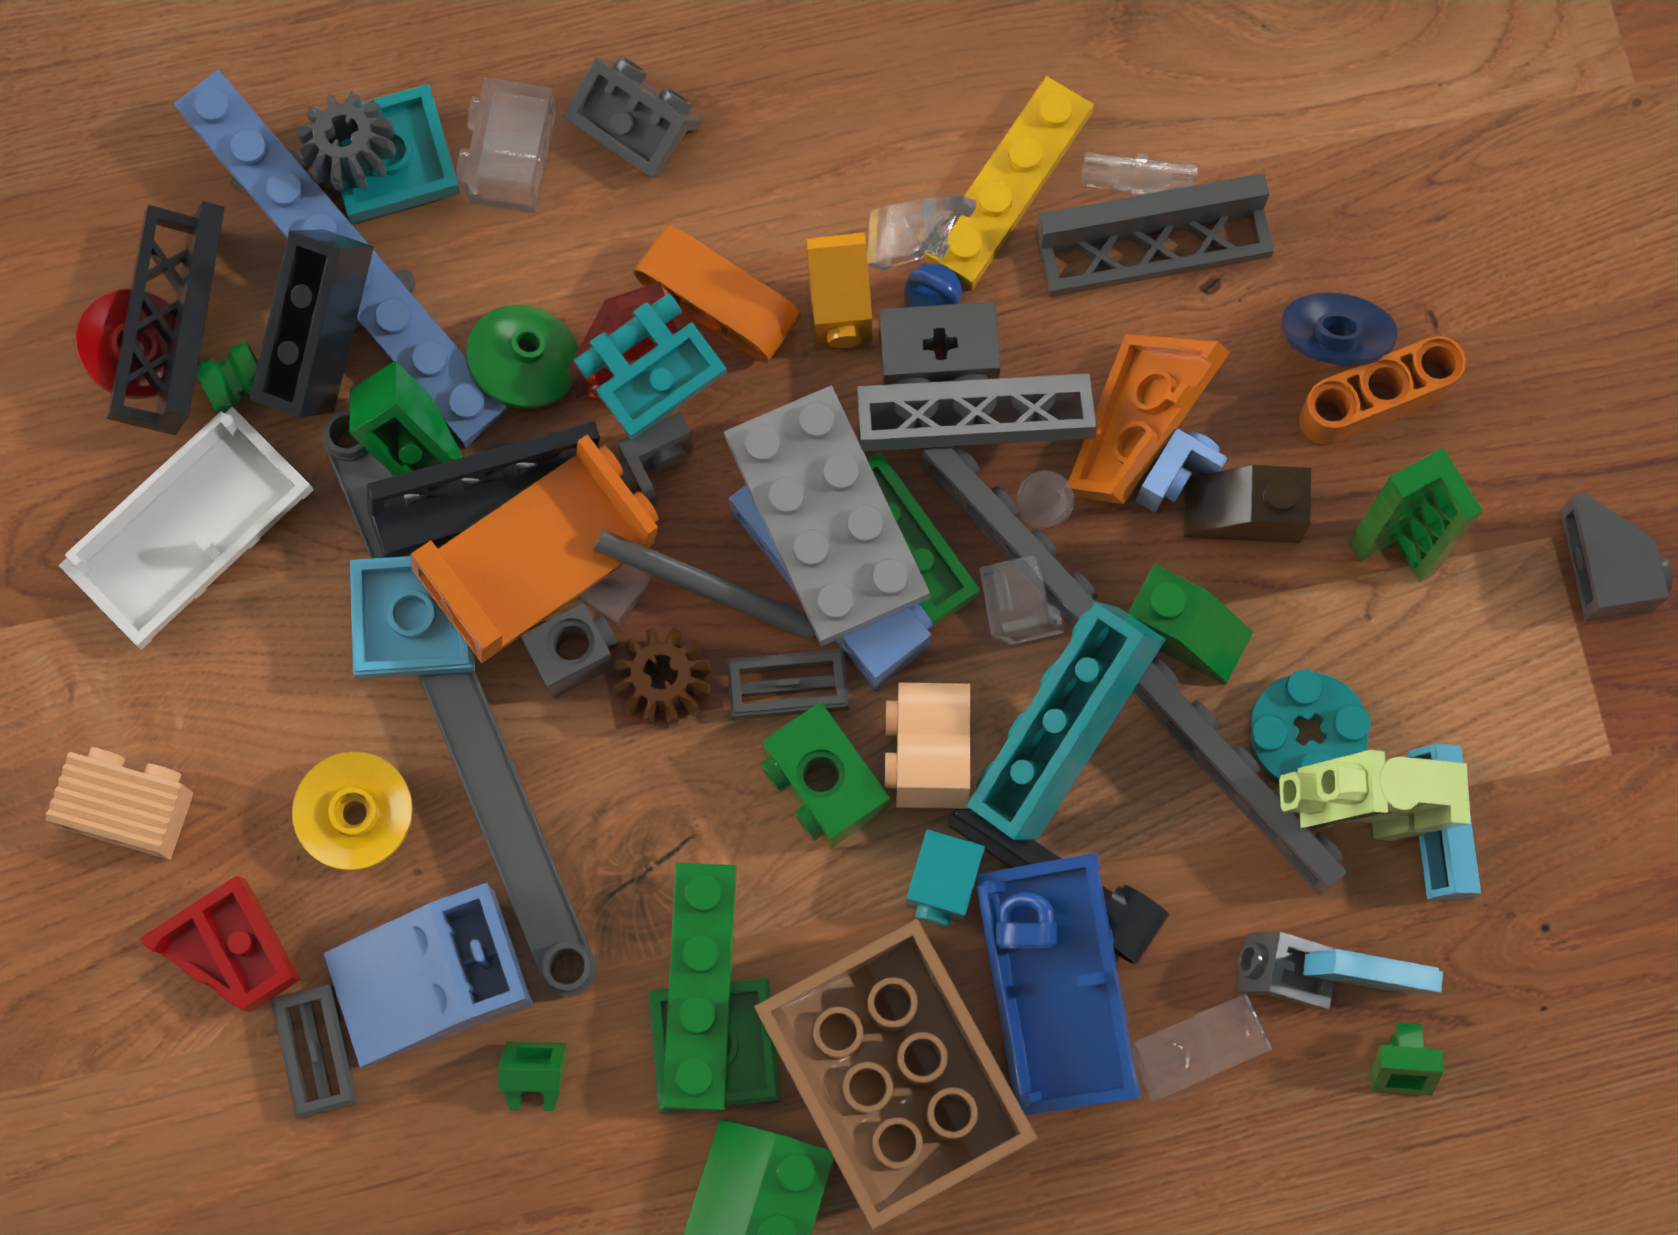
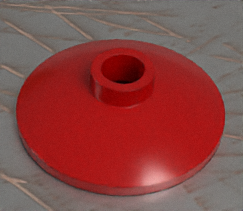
[75,289,173,399]

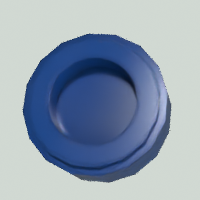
[904,263,962,307]
[996,892,1057,948]

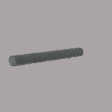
[593,529,815,641]

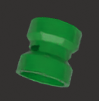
[196,340,258,414]

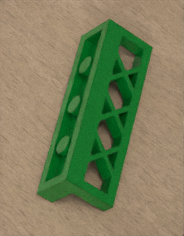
[1348,448,1483,582]

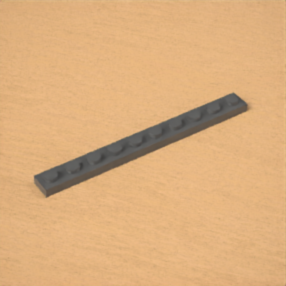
[922,446,1347,896]

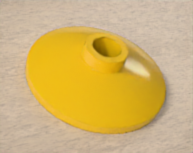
[292,752,413,871]

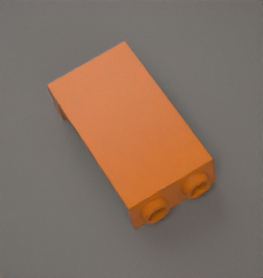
[411,435,658,663]

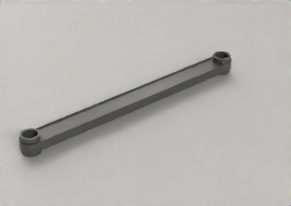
[323,410,597,998]

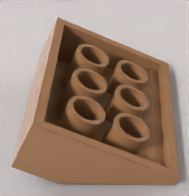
[754,919,1038,1230]

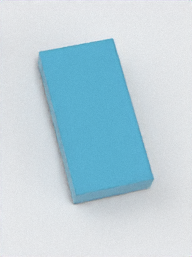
[1303,949,1443,994]

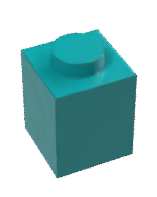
[906,829,985,928]

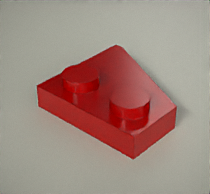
[140,876,301,1012]

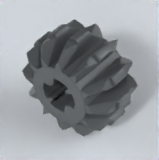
[297,91,396,193]

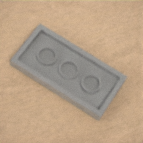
[724,385,930,646]

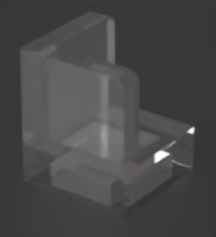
[979,555,1064,645]

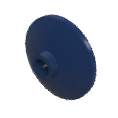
[1281,292,1398,366]

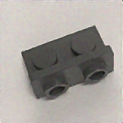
[562,56,703,178]

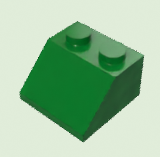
[684,1119,835,1235]

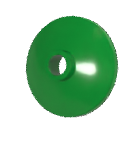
[466,305,580,410]

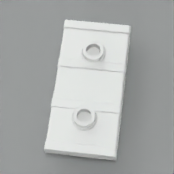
[59,407,314,650]

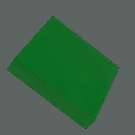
[648,978,781,1114]

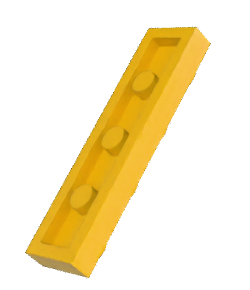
[924,76,1094,290]

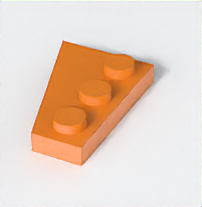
[1066,334,1230,504]

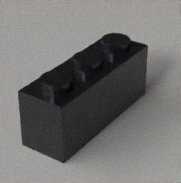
[250,229,374,418]

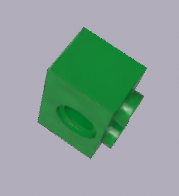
[760,701,890,849]

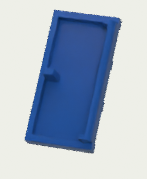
[977,853,1142,1116]

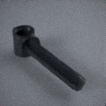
[948,798,1170,965]

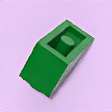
[349,361,463,476]
[1128,563,1253,685]

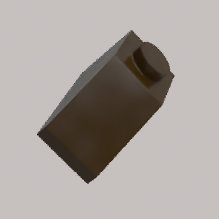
[1184,465,1311,543]

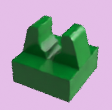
[1370,1022,1444,1096]
[498,1041,567,1111]

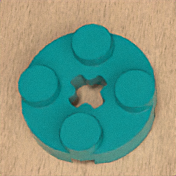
[1248,669,1371,784]

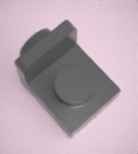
[617,412,694,504]
[1236,932,1335,1010]

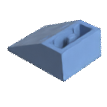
[323,883,534,1068]

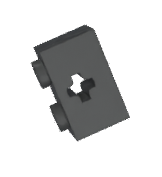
[879,302,1001,385]

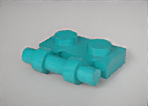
[573,293,727,441]

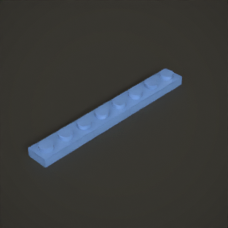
[173,69,510,448]

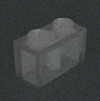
[456,77,557,214]

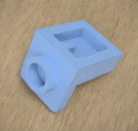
[1136,428,1227,513]

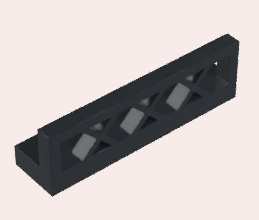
[107,201,225,436]
[367,421,600,558]

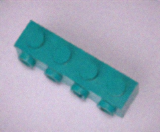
[966,602,1166,840]

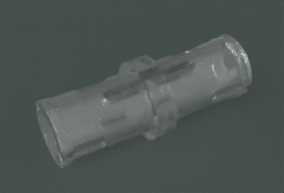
[1081,151,1198,197]

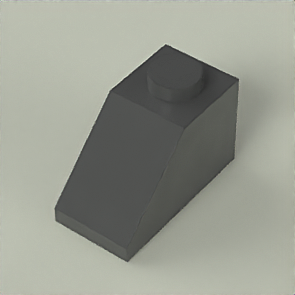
[1560,493,1673,622]

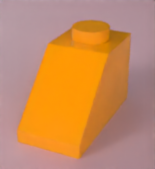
[806,232,872,348]

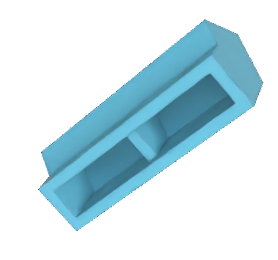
[1407,743,1481,902]

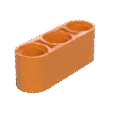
[633,225,801,363]
[1298,336,1466,445]

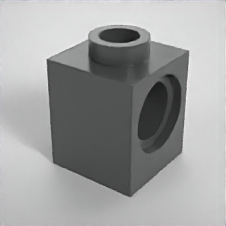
[520,603,618,699]

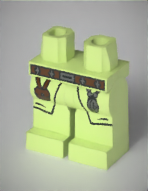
[1279,750,1471,841]

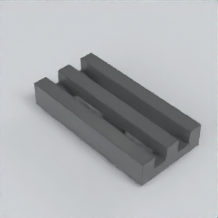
[726,649,849,721]
[271,984,359,1120]

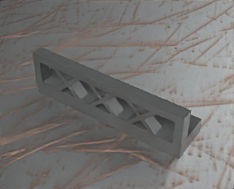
[1036,173,1274,297]
[857,373,1097,451]

